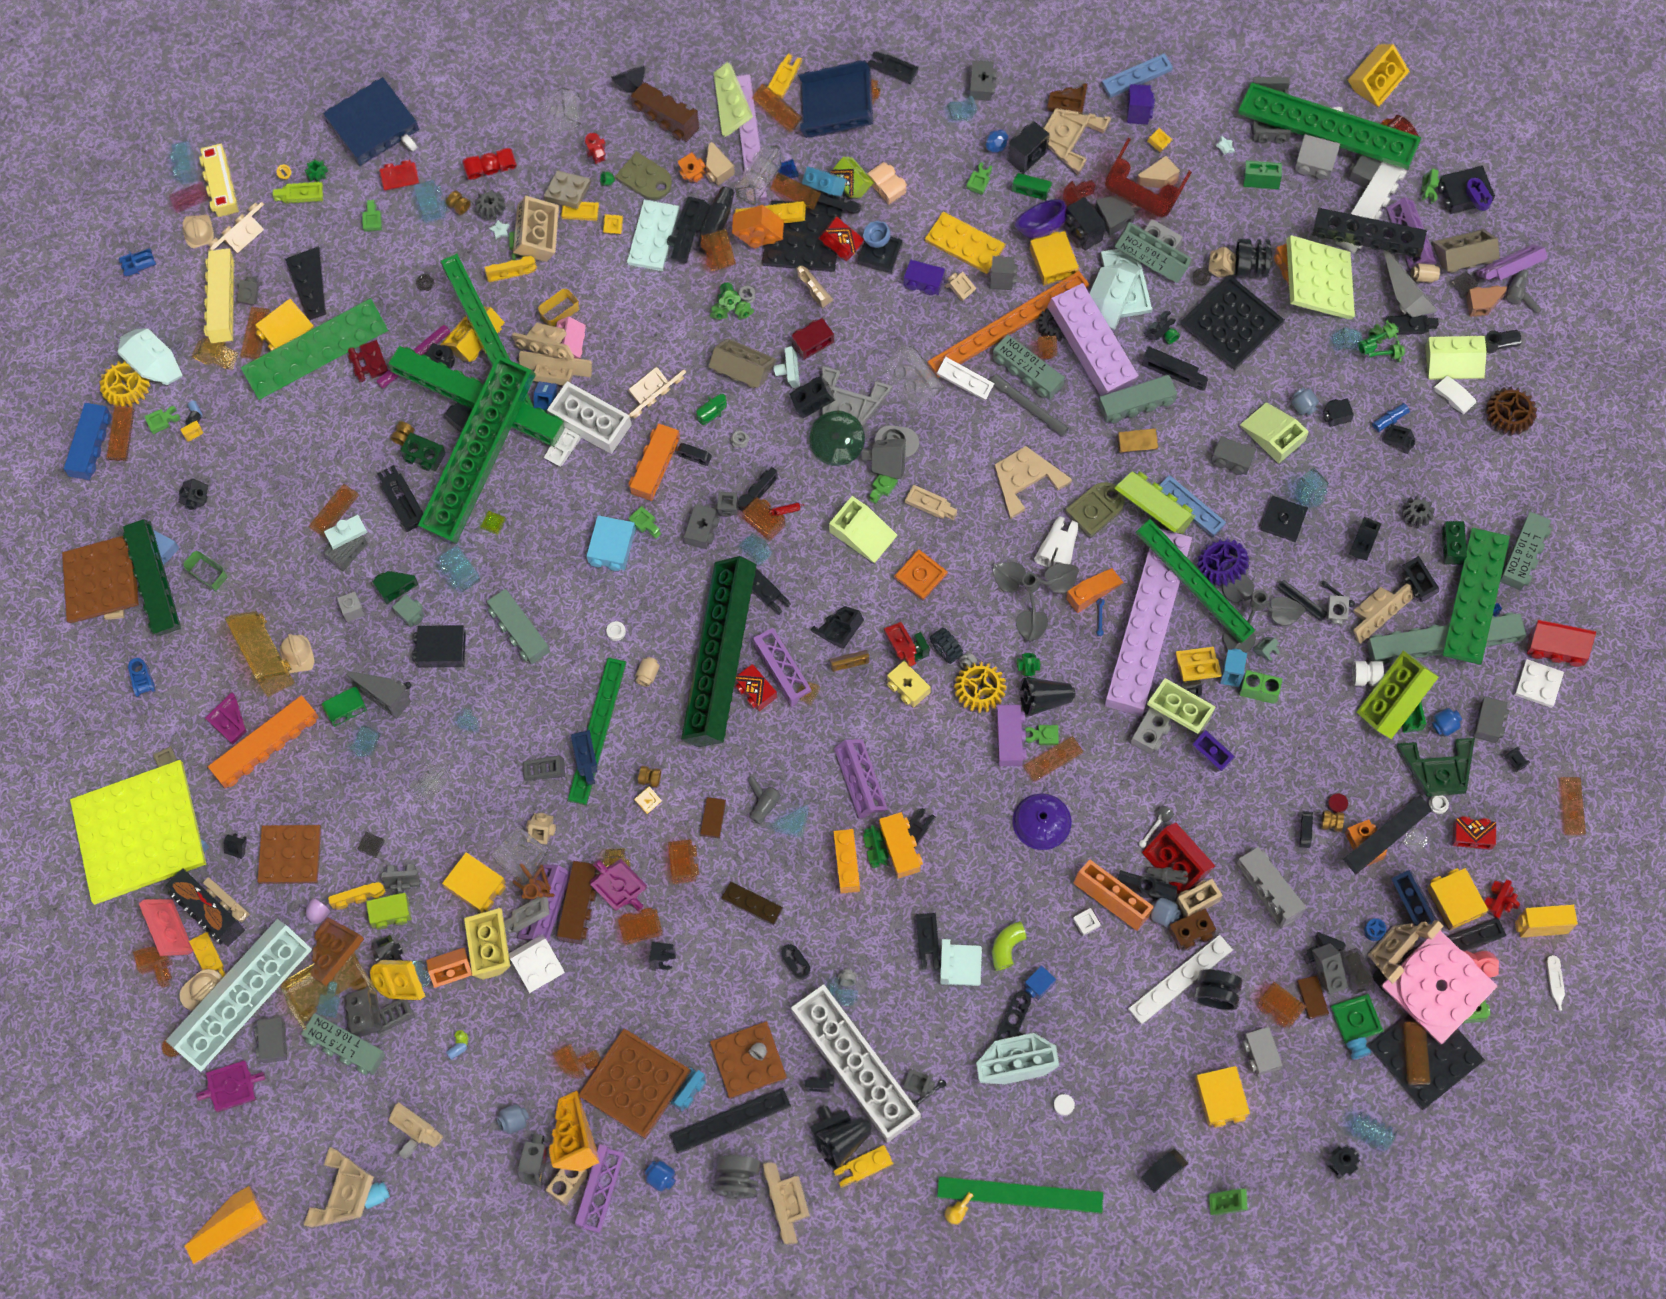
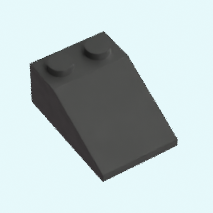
[346,671,411,719]

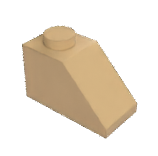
[706,142,735,186]
[1137,156,1180,189]

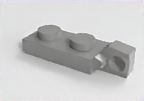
[504,897,549,934]

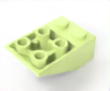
[1240,402,1309,463]
[829,496,897,564]

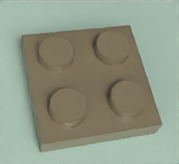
[544,170,591,209]

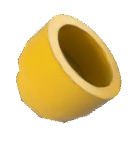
[277,165,291,180]

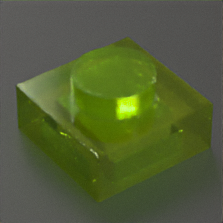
[480,510,506,535]

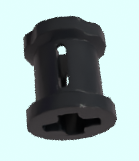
[1504,747,1531,773]

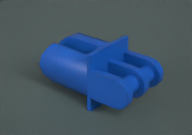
[119,248,156,276]

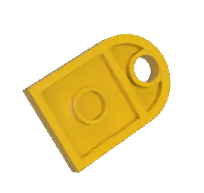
[370,960,425,1000]

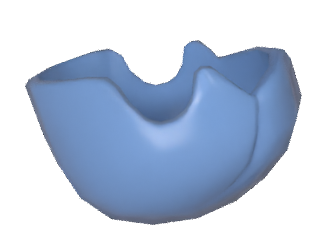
[863,221,891,248]

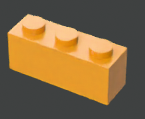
[879,812,923,879]
[834,829,860,894]

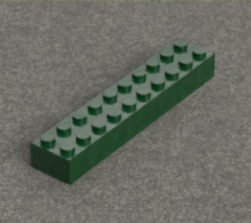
[681,556,757,747]

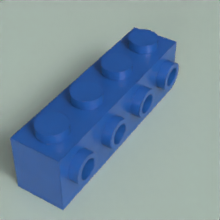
[64,403,112,480]

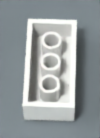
[547,382,631,454]

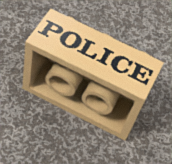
[513,196,559,262]

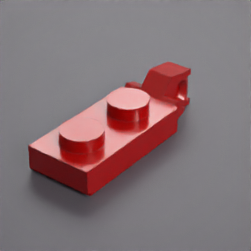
[884,622,916,667]

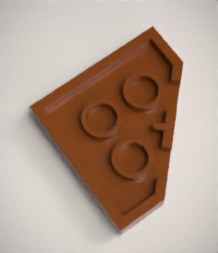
[311,917,364,986]

